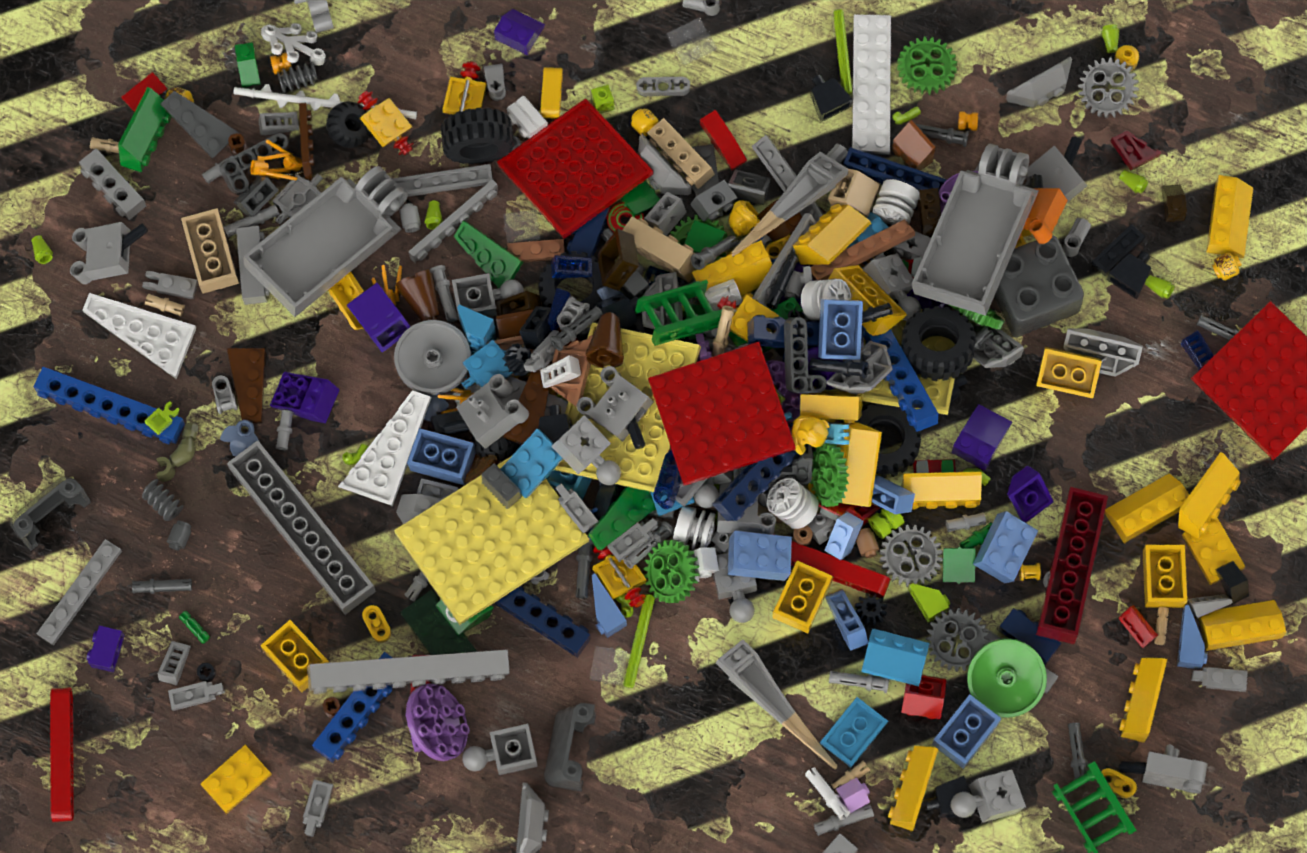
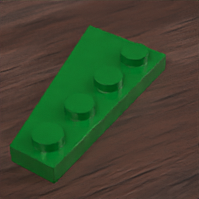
[454,221,523,289]
[588,487,656,551]

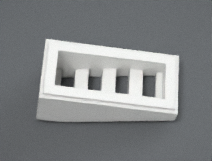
[540,355,581,388]

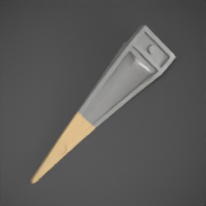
[732,152,848,256]
[716,640,837,770]

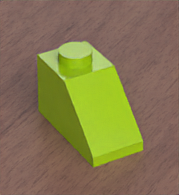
[908,583,950,623]

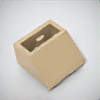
[828,169,880,217]

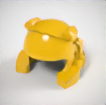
[728,200,760,237]
[791,415,830,455]

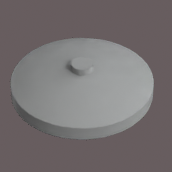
[394,320,471,395]

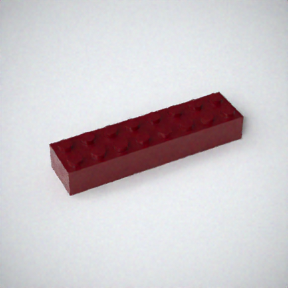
[1036,487,1108,644]

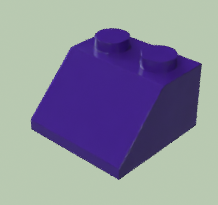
[494,9,545,55]

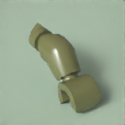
[156,423,198,482]

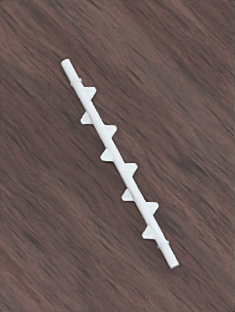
[234,84,417,119]

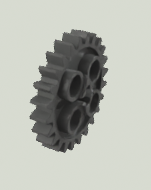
[926,608,990,672]

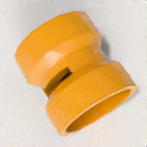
[270,53,292,74]
[958,111,978,131]

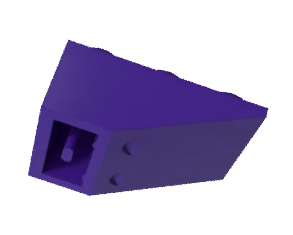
[347,283,410,353]
[270,372,340,424]

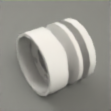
[873,180,919,225]
[801,279,851,321]
[766,478,818,529]
[673,506,715,550]

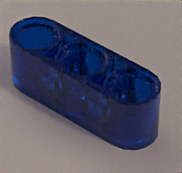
[653,450,682,509]

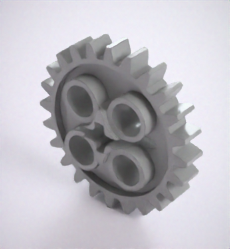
[1078,57,1139,118]
[880,525,943,588]

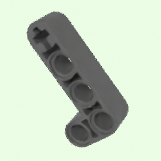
[220,133,288,194]
[784,317,827,394]

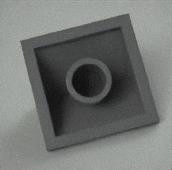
[728,169,771,205]

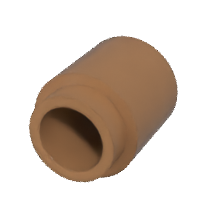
[792,525,813,546]
[856,528,879,558]

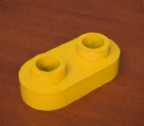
[362,605,391,643]
[1101,768,1137,799]

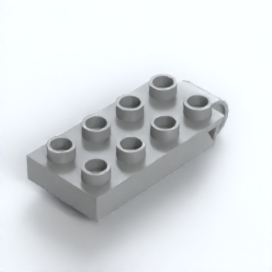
[912,143,1039,316]
[243,166,408,317]

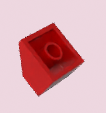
[901,675,946,719]

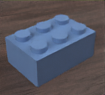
[818,299,863,360]
[407,428,476,486]
[973,511,1038,583]
[728,531,792,581]
[932,695,1001,769]

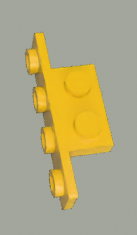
[328,272,364,330]

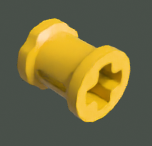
[1019,563,1041,581]

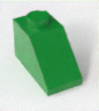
[234,42,261,88]

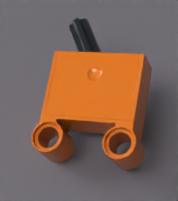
[1018,174,1068,244]

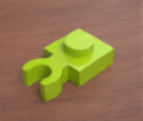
[145,401,179,435]

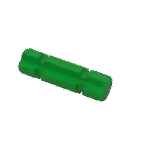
[179,611,210,644]

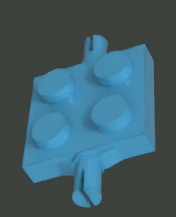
[461,340,513,389]

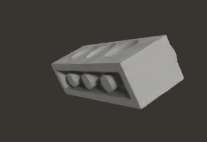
[79,148,146,220]

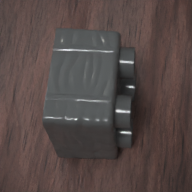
[994,235,1084,338]

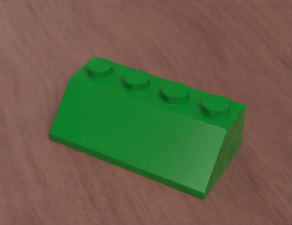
[118,87,172,173]

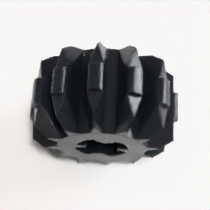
[502,343,532,377]
[855,593,887,626]

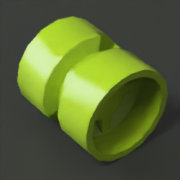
[868,508,905,539]

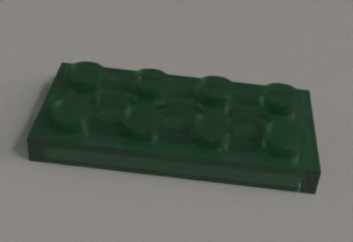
[400,590,477,655]

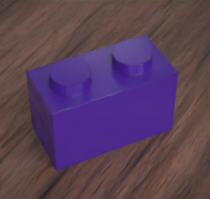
[87,626,125,673]

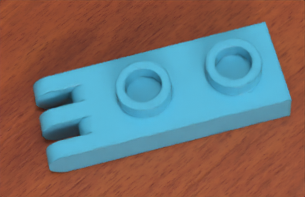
[824,423,849,445]

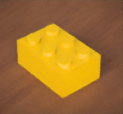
[1036,347,1102,398]
[800,391,863,423]
[1143,545,1187,608]
[772,561,833,633]
[260,620,329,693]

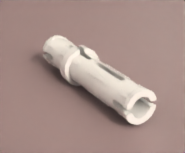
[805,767,850,820]

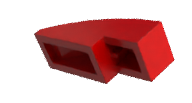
[700,110,747,171]

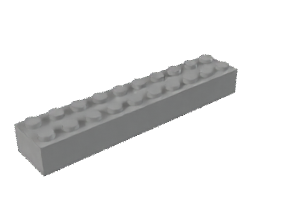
[227,440,376,615]
[307,650,509,694]

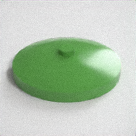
[967,638,1047,717]

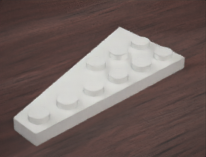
[83,293,196,379]
[338,390,432,506]

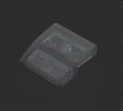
[666,17,717,65]

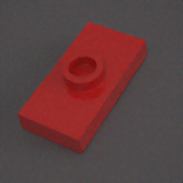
[1118,605,1158,649]

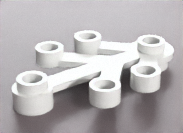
[261,23,325,66]

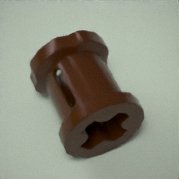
[228,133,247,155]
[323,697,342,718]

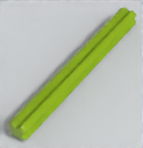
[833,9,852,95]
[623,594,655,688]

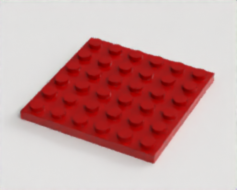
[497,98,654,239]
[1191,301,1307,460]
[648,342,796,486]

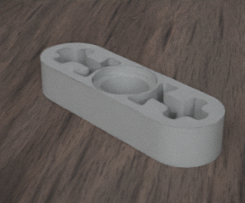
[636,77,690,96]

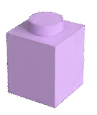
[836,777,870,813]

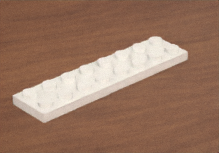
[852,15,891,155]

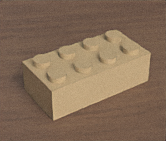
[181,208,239,294]
[622,217,698,283]

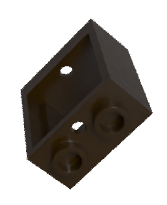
[918,188,941,238]
[597,229,639,291]

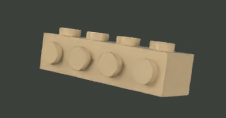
[647,118,715,189]

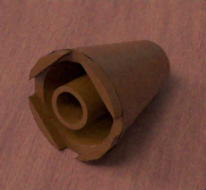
[396,269,440,321]
[586,312,624,368]

